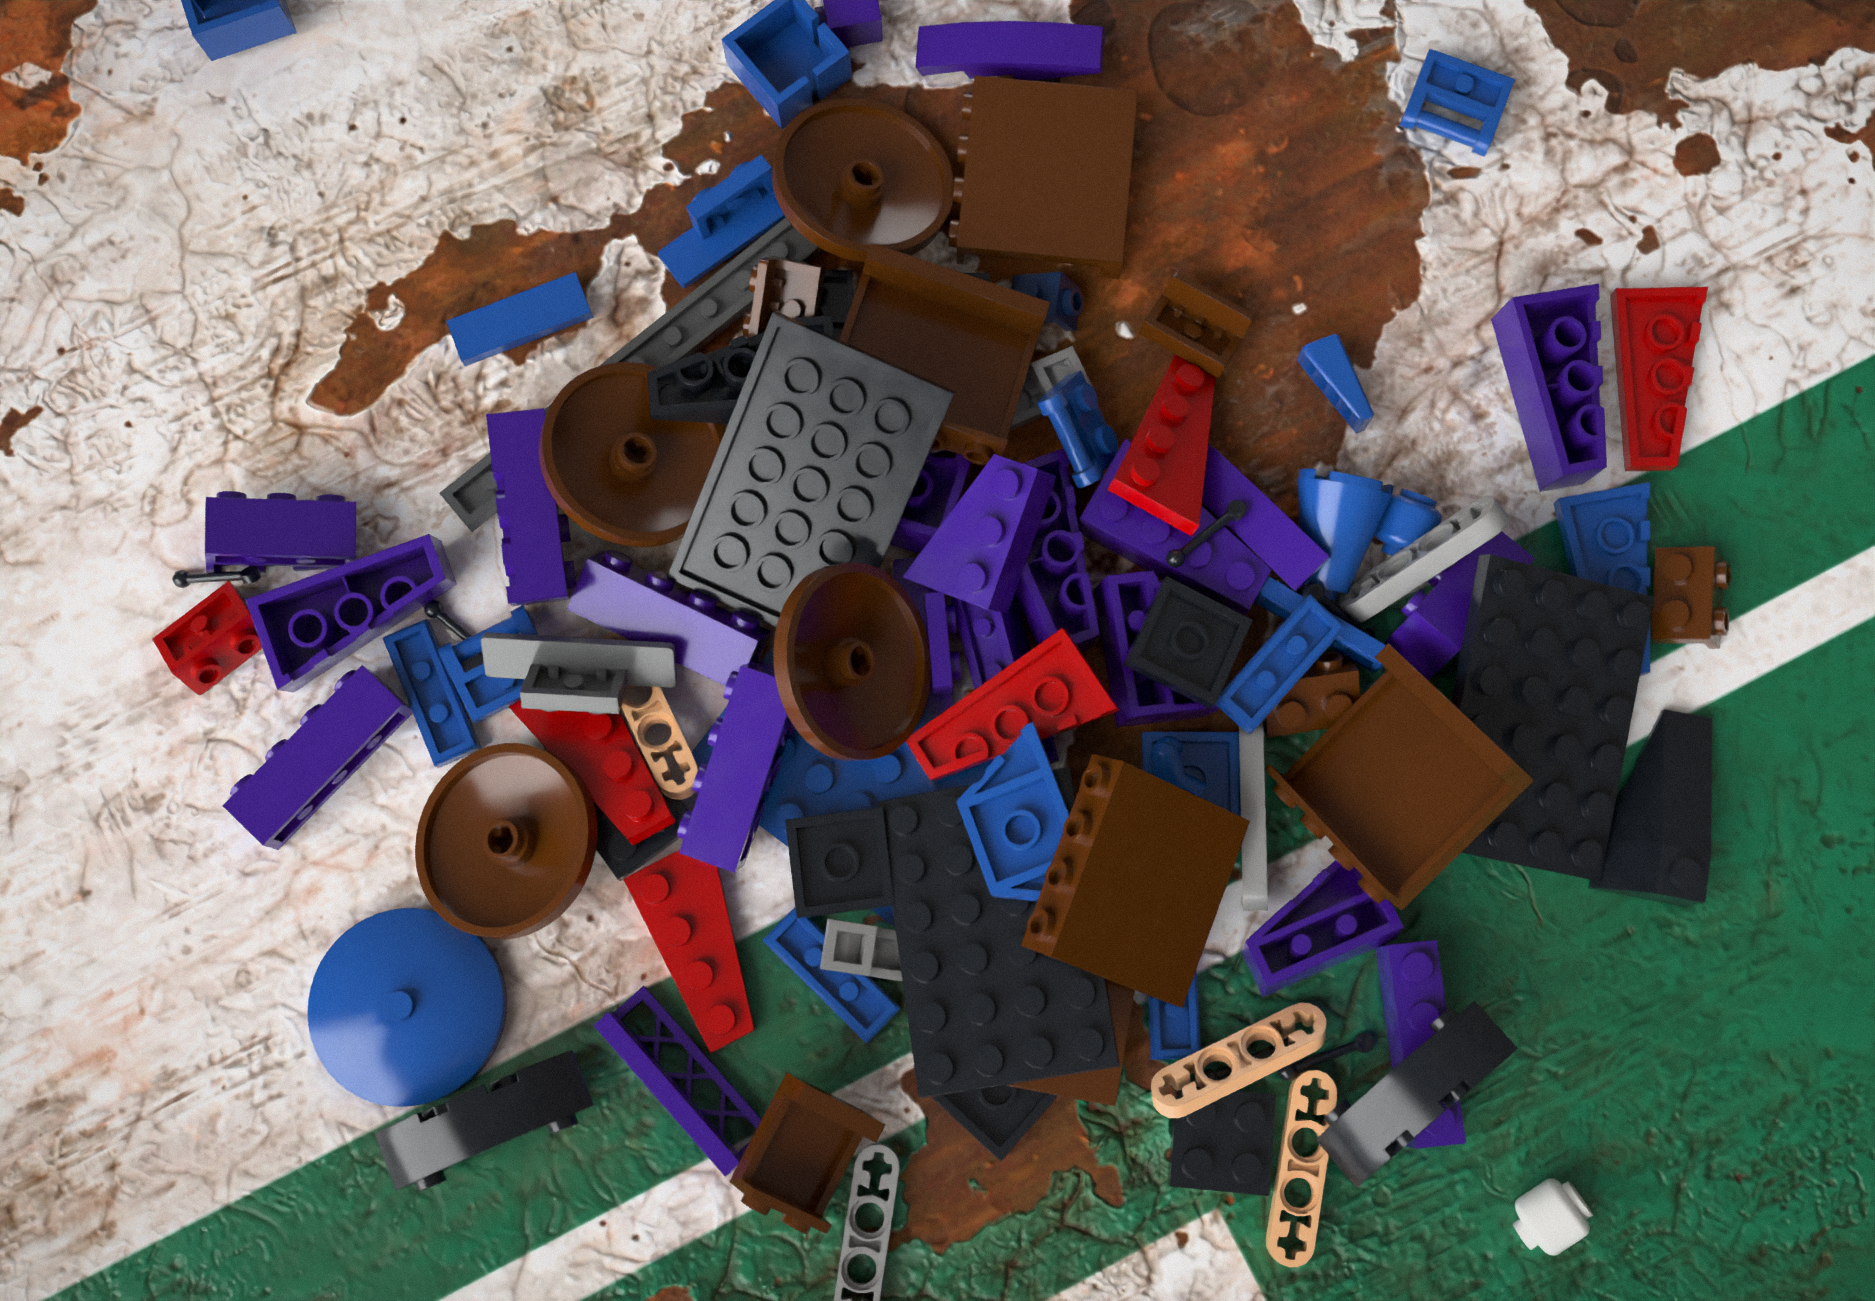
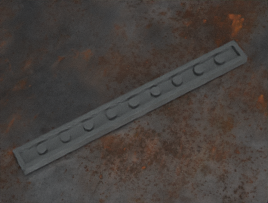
[439,218,824,532]

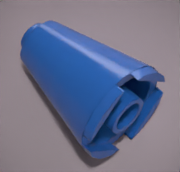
[1297,468,1394,602]

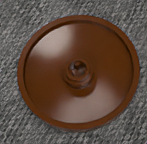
[772,98,954,262]
[539,362,725,547]
[773,562,931,761]
[415,743,598,939]

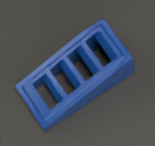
[1297,333,1374,434]

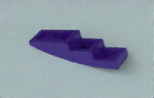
[915,21,1105,81]
[1202,443,1330,592]

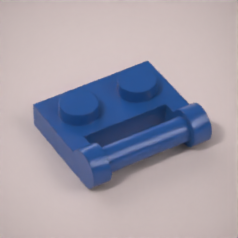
[1399,49,1515,157]
[1036,370,1119,488]
[437,605,539,724]

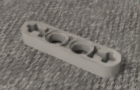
[1338,496,1509,623]
[1239,722,1268,911]
[834,1143,900,1301]

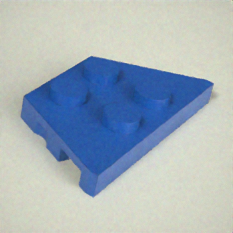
[956,722,1070,901]

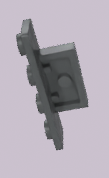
[481,632,677,714]

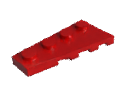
[623,849,756,1053]

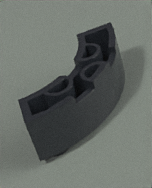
[1316,1001,1518,1188]
[375,1050,594,1192]

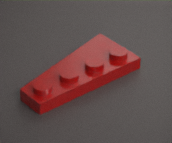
[1610,287,1708,471]
[1107,354,1215,536]
[905,628,1120,781]
[508,700,676,845]

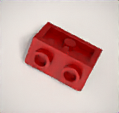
[152,581,262,695]

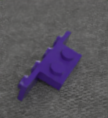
[892,557,961,717]

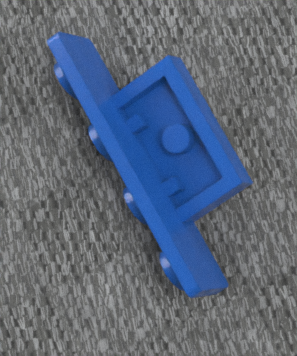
[658,155,786,288]

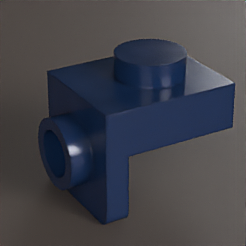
[1011,272,1084,332]

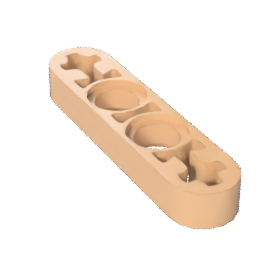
[602,632,699,800]
[1151,1003,1326,1118]
[1266,1070,1337,1267]

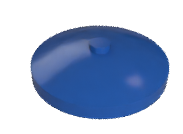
[307,908,507,1107]

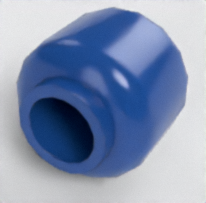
[1374,488,1443,556]

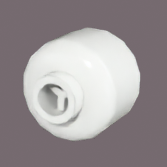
[1513,1178,1593,1256]

